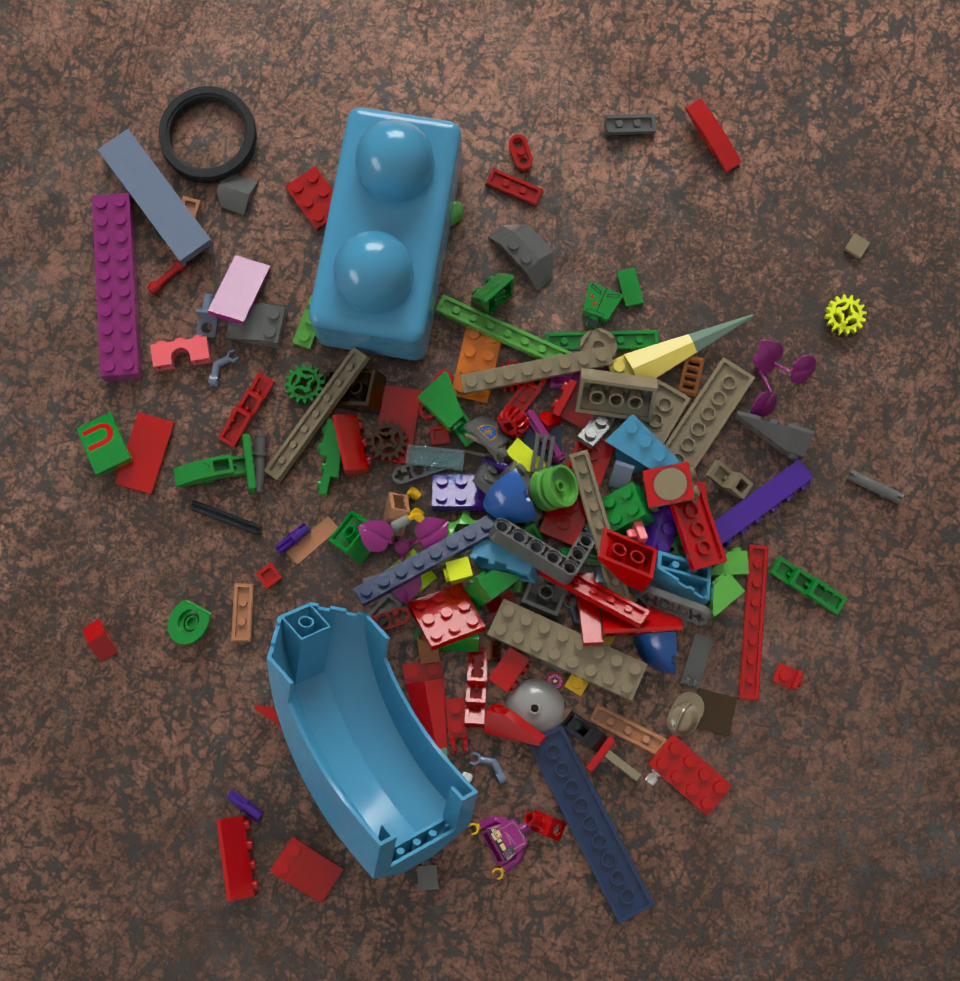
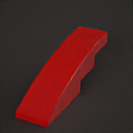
[685,98,742,172]
[218,372,276,448]
[464,647,488,728]

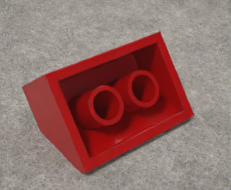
[332,414,372,478]

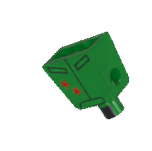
[582,282,623,330]

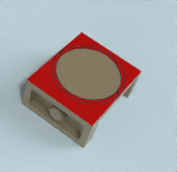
[643,461,700,513]

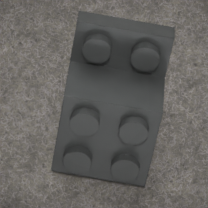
[472,460,534,503]

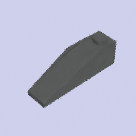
[734,411,815,461]

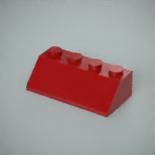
[600,605,683,637]
[216,816,259,902]

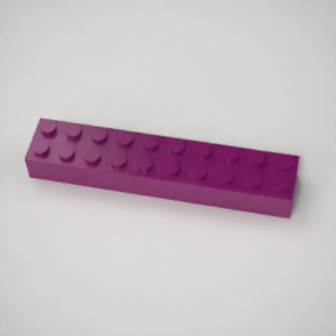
[92,193,143,382]

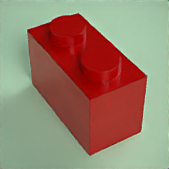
[488,647,530,693]

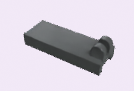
[604,114,656,135]
[680,633,714,689]

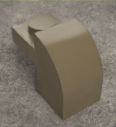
[705,460,753,499]

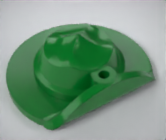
[168,600,211,645]

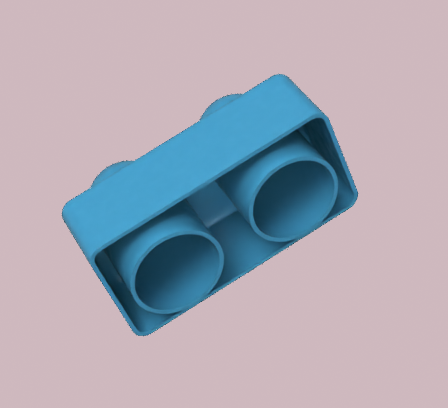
[309,107,463,360]

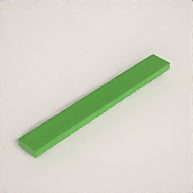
[435,294,573,375]

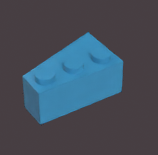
[470,539,538,583]
[652,551,712,605]

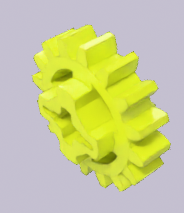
[824,294,867,336]

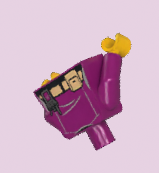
[468,816,531,880]

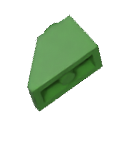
[711,548,749,578]

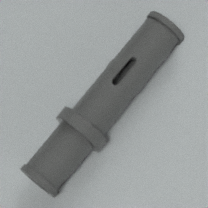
[252,435,267,493]
[846,469,905,505]

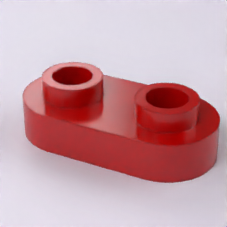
[509,134,533,171]

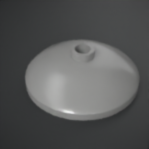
[506,679,564,734]

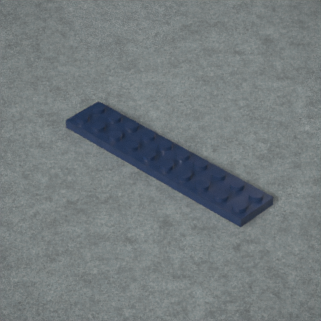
[527,725,655,924]

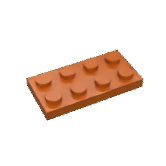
[453,327,501,404]

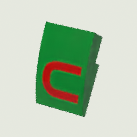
[77,412,134,477]

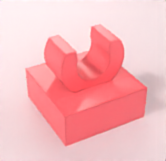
[625,521,648,544]

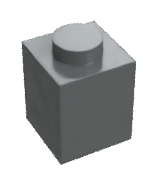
[417,860,439,891]

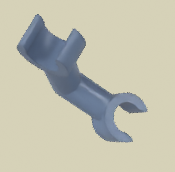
[208,349,240,387]
[563,597,580,626]
[469,752,508,784]

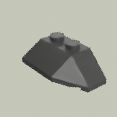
[488,224,553,292]

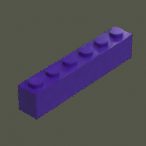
[714,460,813,547]

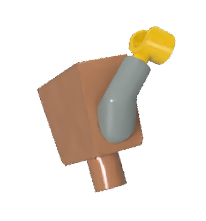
[382,487,425,541]

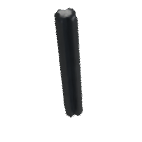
[190,500,262,535]

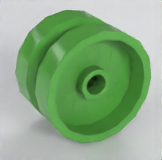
[530,464,578,512]

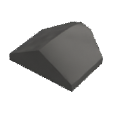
[217,174,258,216]

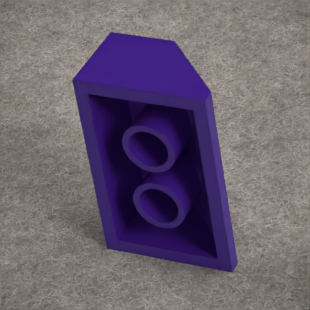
[644,494,677,553]

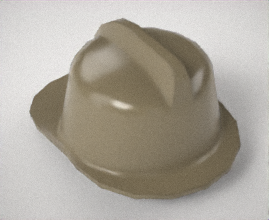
[667,692,705,738]

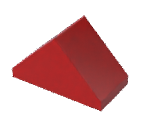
[83,619,119,662]

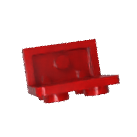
[551,379,595,429]

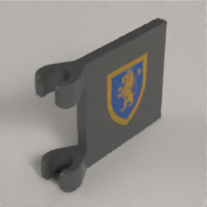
[464,413,523,463]

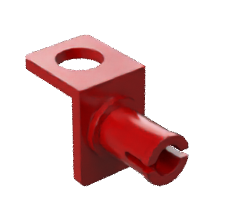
[524,810,566,841]

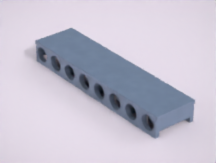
[98,129,214,267]

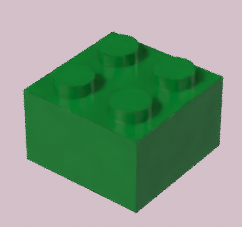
[602,482,655,536]

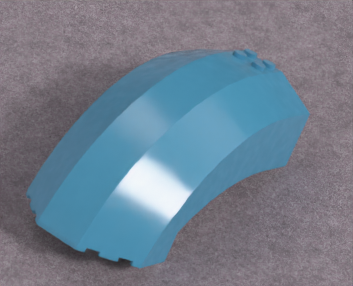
[267,602,478,879]

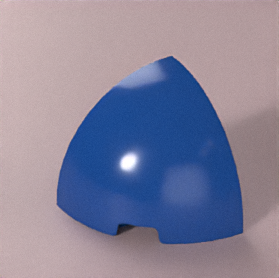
[483,469,536,523]
[633,631,677,674]

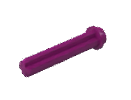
[525,409,566,465]

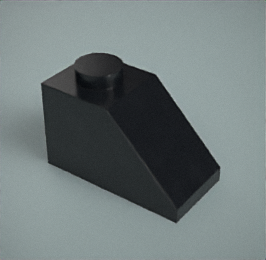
[560,711,608,753]

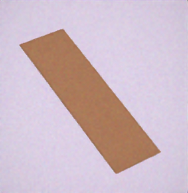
[286,516,338,565]

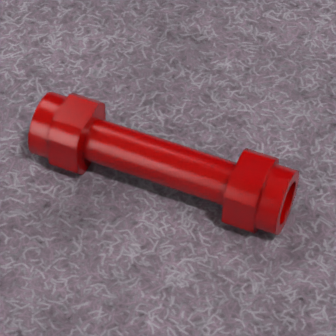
[147,260,188,295]

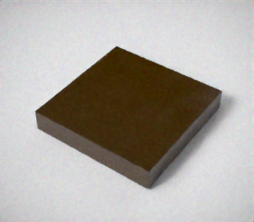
[697,688,738,736]

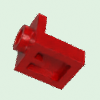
[771,663,804,690]

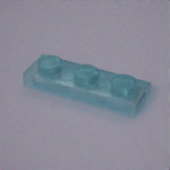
[405,444,465,471]

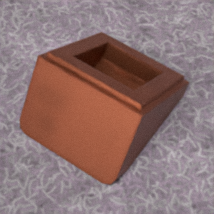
[487,640,501,662]

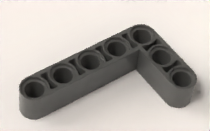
[488,518,595,585]

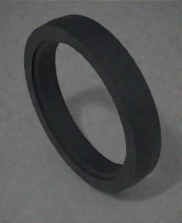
[158,86,257,183]

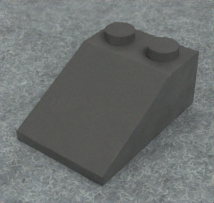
[225,303,288,349]
[520,575,568,622]

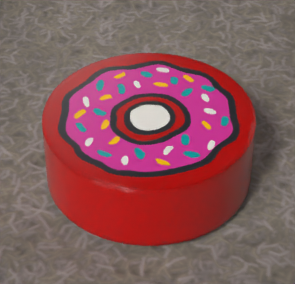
[545,672,565,691]

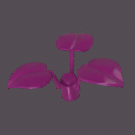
[750,340,816,418]
[358,517,448,603]

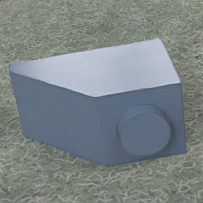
[607,460,635,493]

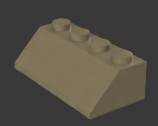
[575,368,658,422]

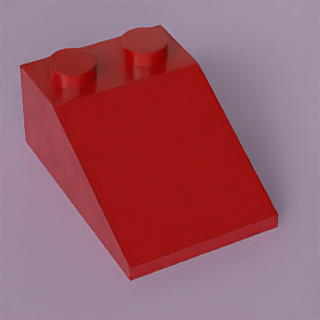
[597,527,658,592]
[270,836,344,903]

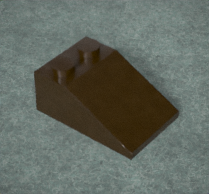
[323,368,387,413]

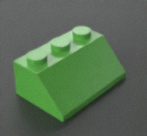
[706,573,745,622]

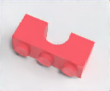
[150,335,213,371]

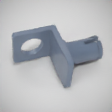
[195,294,218,338]

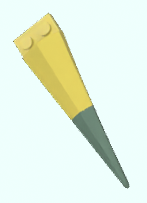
[608,315,753,378]

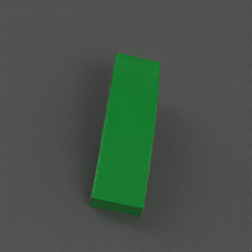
[768,556,848,615]

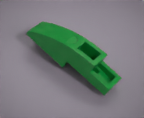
[317,418,342,498]
[173,454,246,488]

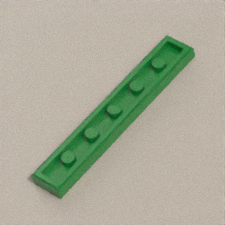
[545,330,659,351]

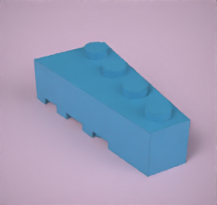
[605,414,682,469]

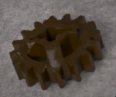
[367,420,408,462]

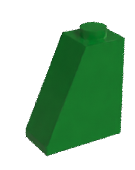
[418,371,464,433]

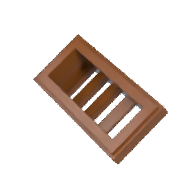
[678,356,705,398]

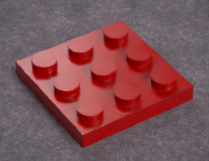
[408,583,486,651]

